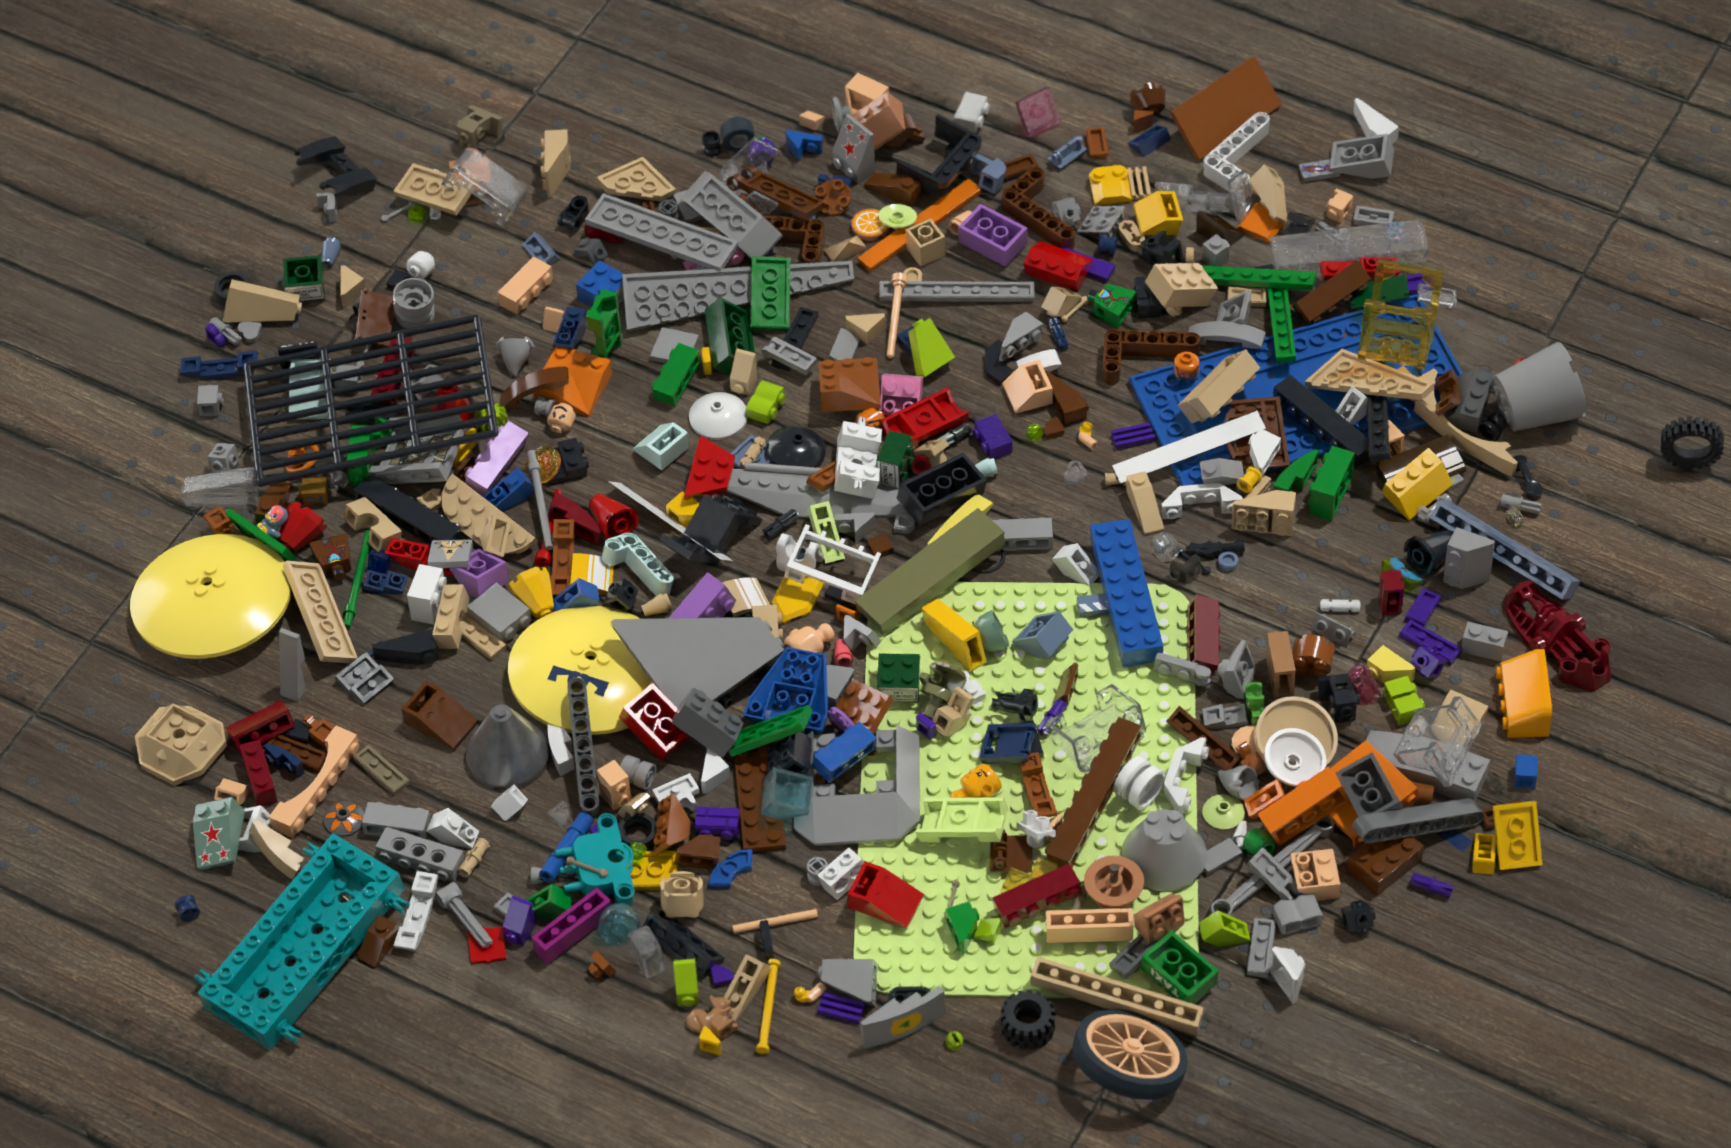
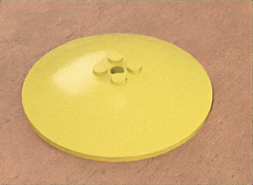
[130,534,291,659]
[508,606,652,735]

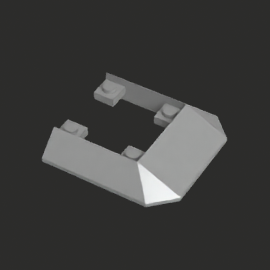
[794,724,920,846]

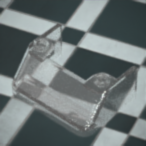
[720,137,778,216]

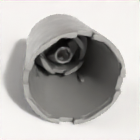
[1493,342,1587,431]

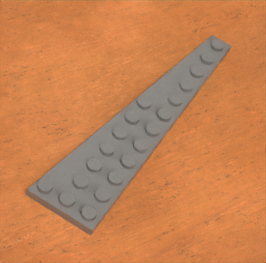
[622,261,854,332]

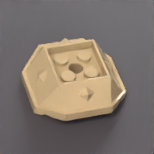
[135,704,227,786]

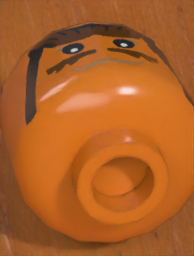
[1174,352,1200,381]
[855,408,885,429]

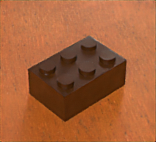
[1347,836,1424,896]

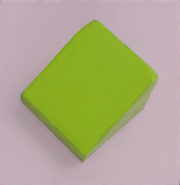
[974,918,1001,944]

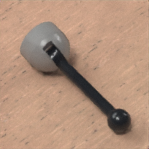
[531,867,578,884]

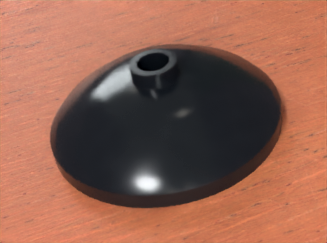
[767,426,826,468]

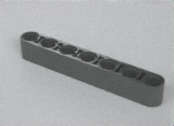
[567,677,599,818]
[1353,798,1485,843]

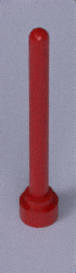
[534,489,562,567]

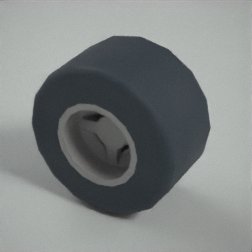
[720,117,755,152]

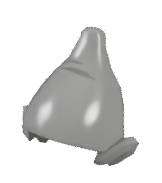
[496,336,535,377]
[1218,765,1260,800]

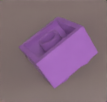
[449,549,508,598]

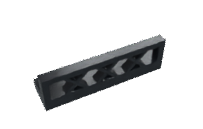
[641,910,725,978]

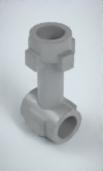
[1416,493,1452,524]

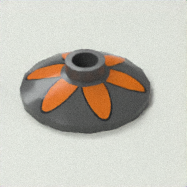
[323,801,364,837]

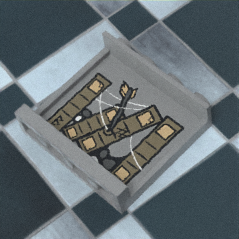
[369,415,466,484]

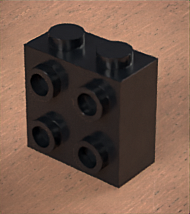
[766,732,812,790]

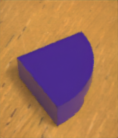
[711,965,734,987]

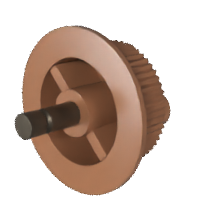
[1084,856,1144,909]

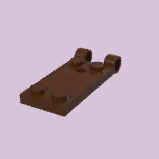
[727,165,825,220]

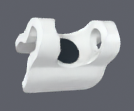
[776,533,824,572]

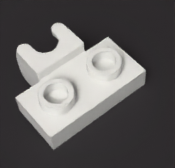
[652,773,699,812]

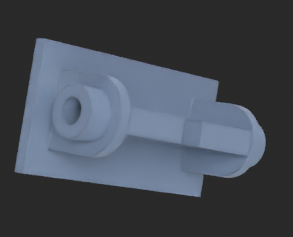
[1047,136,1087,169]

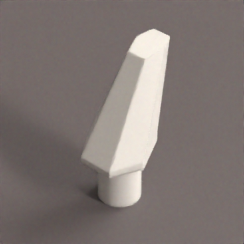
[1232,821,1247,850]

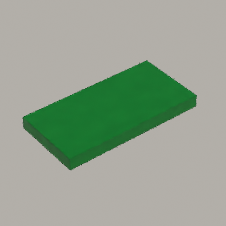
[750,256,790,331]
[225,508,299,562]
[728,705,813,757]

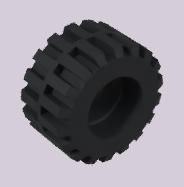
[1001,990,1055,1050]

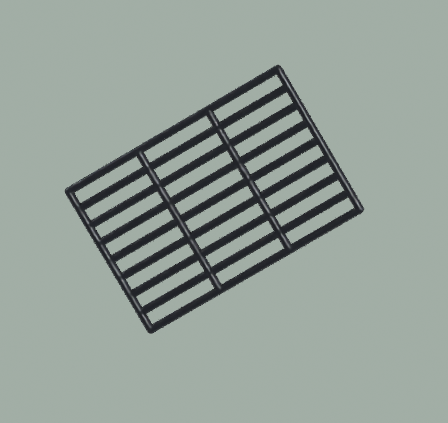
[244,314,499,487]

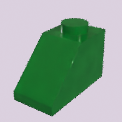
[525,884,572,920]
[945,901,980,954]

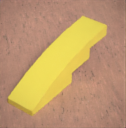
[928,494,993,545]

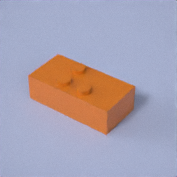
[1258,767,1349,847]

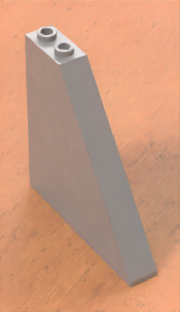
[611,617,785,709]

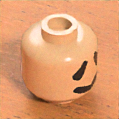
[547,403,576,433]

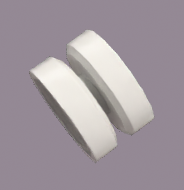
[1114,755,1166,810]

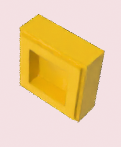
[701,347,712,375]

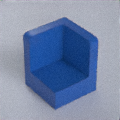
[1514,754,1538,789]

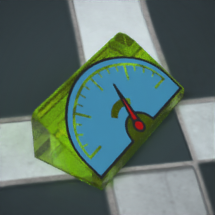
[1381,557,1424,593]

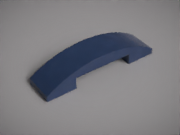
[180,350,258,380]

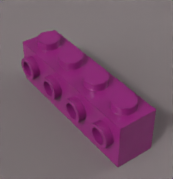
[531,888,613,964]

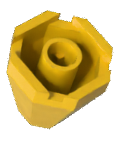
[509,567,554,618]

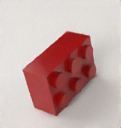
[619,683,691,762]

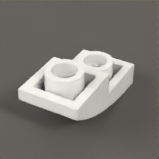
[1016,349,1062,372]

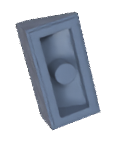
[522,232,561,265]

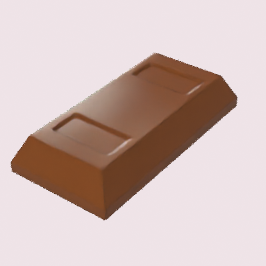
[1085,127,1109,158]

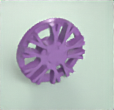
[827,707,855,735]

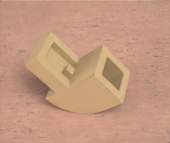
[932,687,975,737]

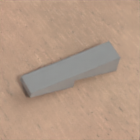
[279,628,306,702]

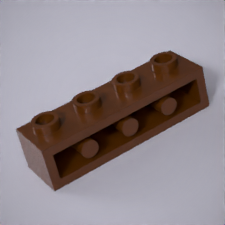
[1292,260,1371,325]

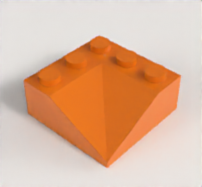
[534,347,612,417]

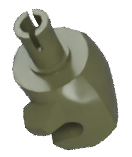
[919,660,967,720]

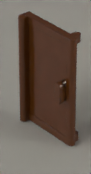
[355,288,394,348]

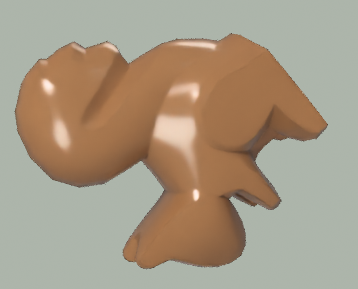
[686,996,739,1038]

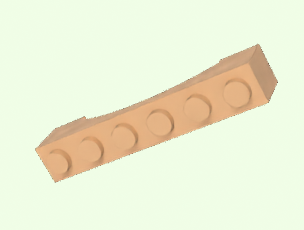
[269,726,360,838]

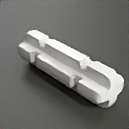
[1320,599,1360,612]

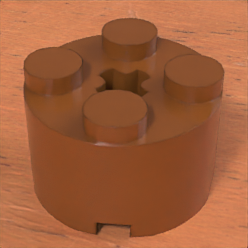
[1292,634,1335,678]

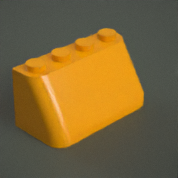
[1496,649,1552,738]

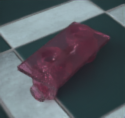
[1348,660,1382,701]

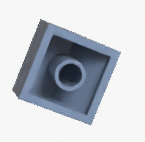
[1012,611,1073,658]

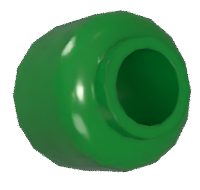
[1243,828,1274,856]

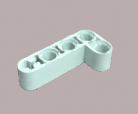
[602,533,674,596]

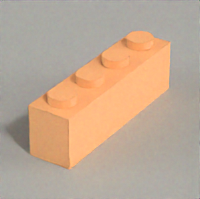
[1046,908,1134,943]

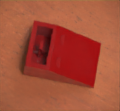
[847,861,924,928]

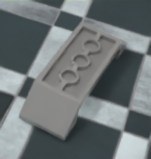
[680,171,783,259]

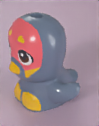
[257,505,288,538]

